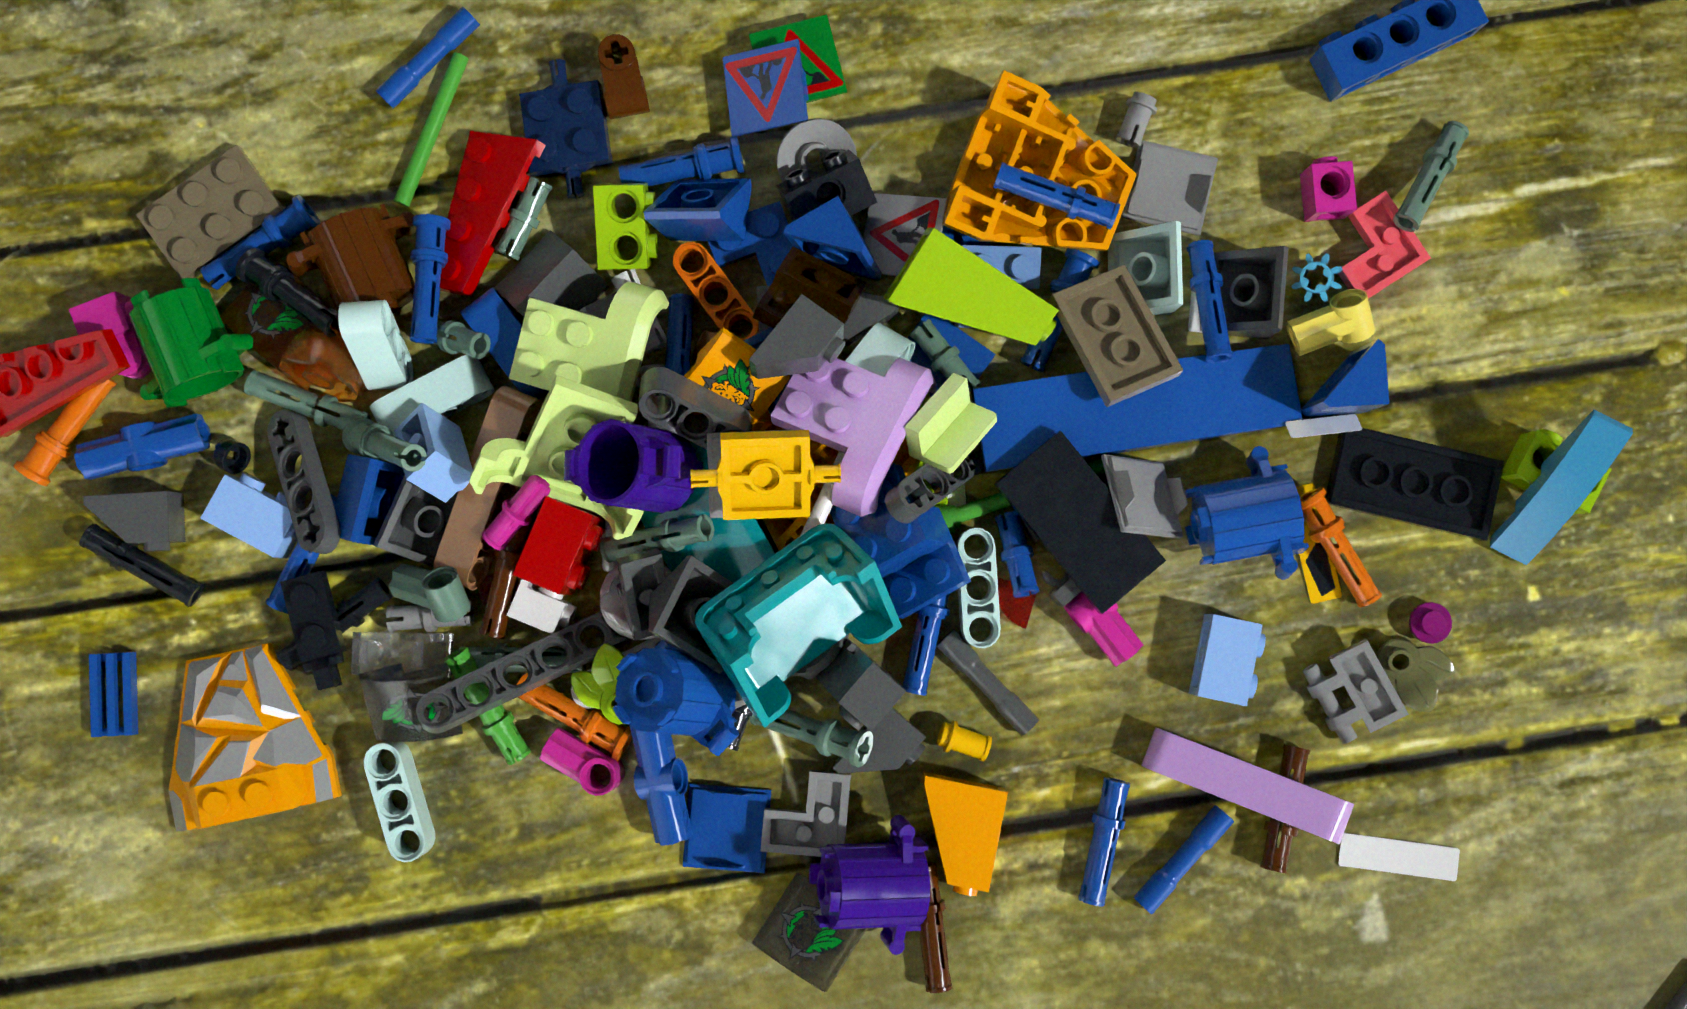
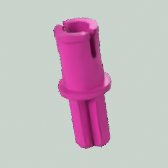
[482,475,550,550]

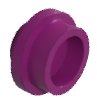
[1409,602,1452,644]

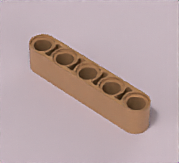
[434,386,544,590]

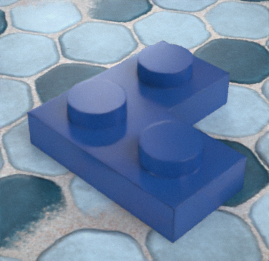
[708,201,793,286]

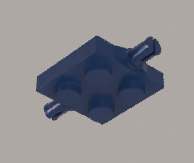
[519,59,613,198]

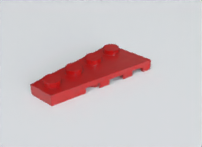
[440,131,546,297]

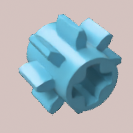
[1291,253,1343,302]

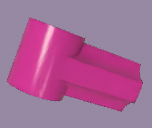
[1064,592,1144,667]
[539,727,625,796]

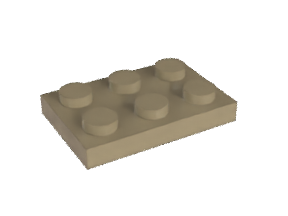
[136,145,285,279]
[1049,264,1183,407]

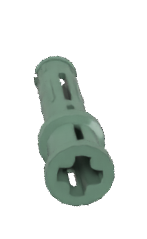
[342,417,427,472]
[750,709,873,768]

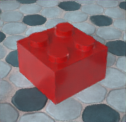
[512,496,607,595]

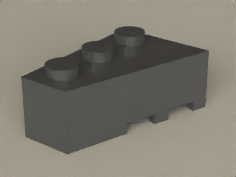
[816,638,906,731]

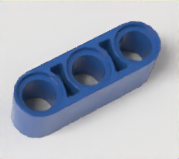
[460,287,549,399]

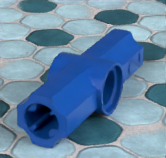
[74,413,212,480]
[630,726,693,846]

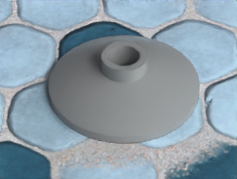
[776,118,857,199]

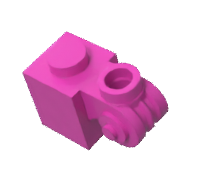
[69,291,151,380]

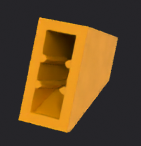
[922,771,1008,896]

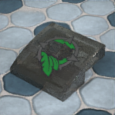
[359,662,463,742]
[752,872,867,992]

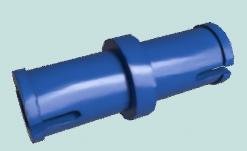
[995,511,1040,598]

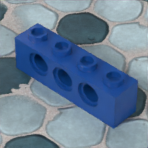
[1309,0,1489,102]

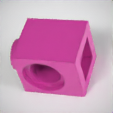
[1300,156,1357,222]

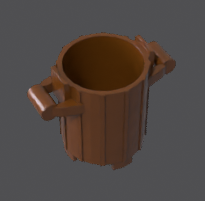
[286,204,416,314]

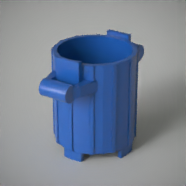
[1185,446,1309,580]
[613,640,739,756]

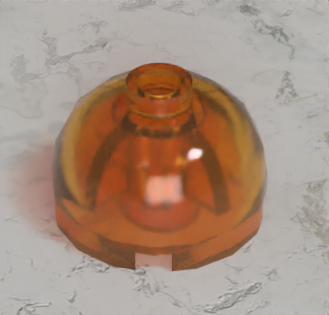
[279,326,364,402]

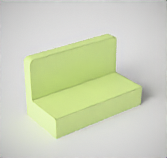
[904,373,997,474]

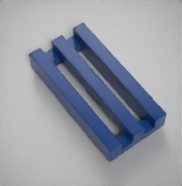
[89,652,138,737]

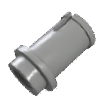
[1115,92,1158,148]

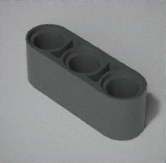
[639,367,752,449]

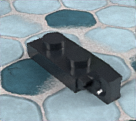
[280,571,347,691]

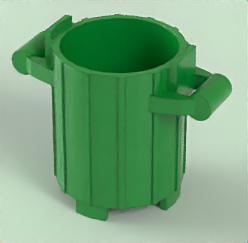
[129,278,254,408]

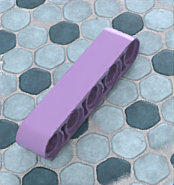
[1141,727,1354,844]

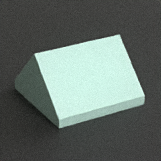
[1108,221,1183,315]

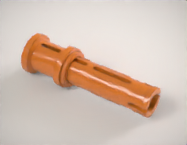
[13,379,117,486]
[1300,486,1382,608]
[517,673,633,761]

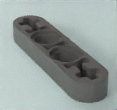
[267,410,341,554]
[885,442,984,524]

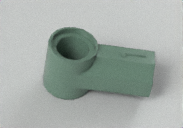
[388,563,471,623]

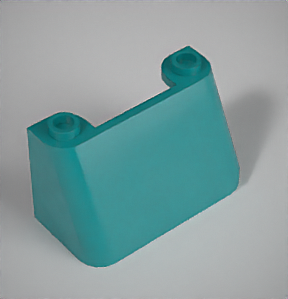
[641,442,775,583]
[695,523,902,728]

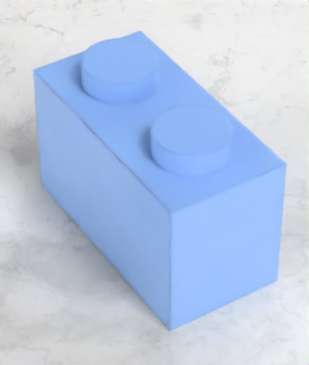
[394,403,473,503]
[201,472,297,558]
[1189,614,1266,706]

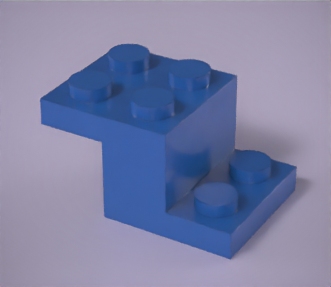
[830,463,971,619]

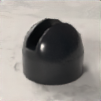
[212,439,251,474]

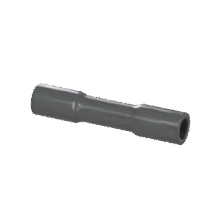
[936,629,1039,736]

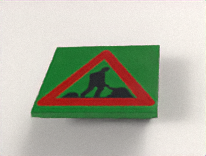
[749,14,847,103]

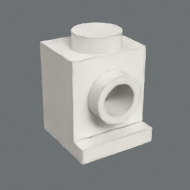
[506,579,577,634]

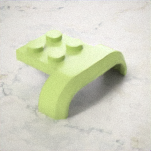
[509,282,669,402]
[469,375,644,540]

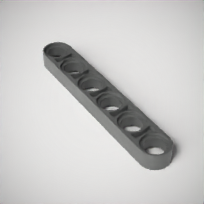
[416,611,635,734]

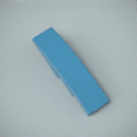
[1490,410,1633,565]

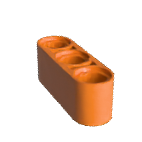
[673,242,759,341]

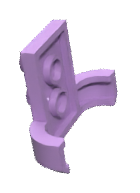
[770,358,937,517]

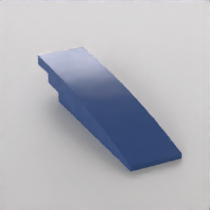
[972,344,1303,472]

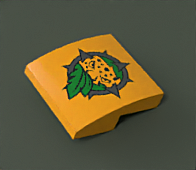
[684,327,790,432]

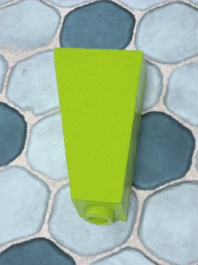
[882,228,1059,345]

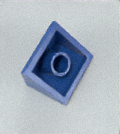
[643,178,752,241]
[783,196,882,281]
[1301,339,1390,417]
[335,454,405,545]

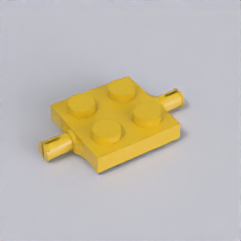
[690,430,841,520]

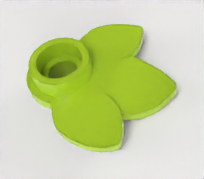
[571,643,625,725]

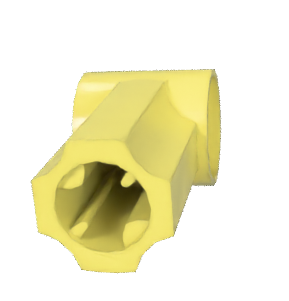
[1286,289,1375,356]

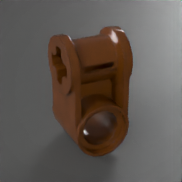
[598,34,650,120]

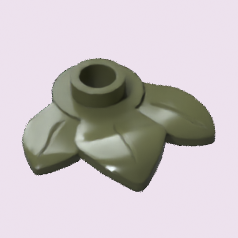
[1377,638,1455,712]

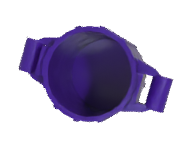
[564,419,703,513]
[809,815,930,955]

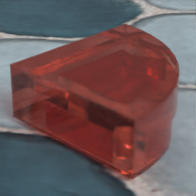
[997,577,1037,629]

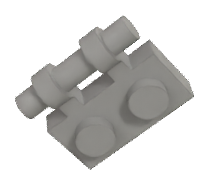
[1302,639,1409,744]

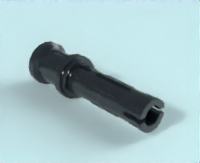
[235,248,340,338]

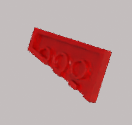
[0,329,131,438]

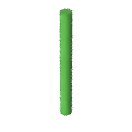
[394,52,469,208]

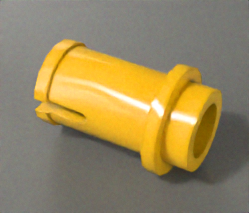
[937,720,992,761]

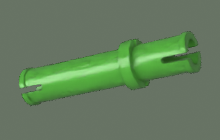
[443,646,531,765]

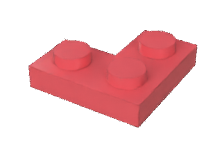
[1338,191,1431,299]

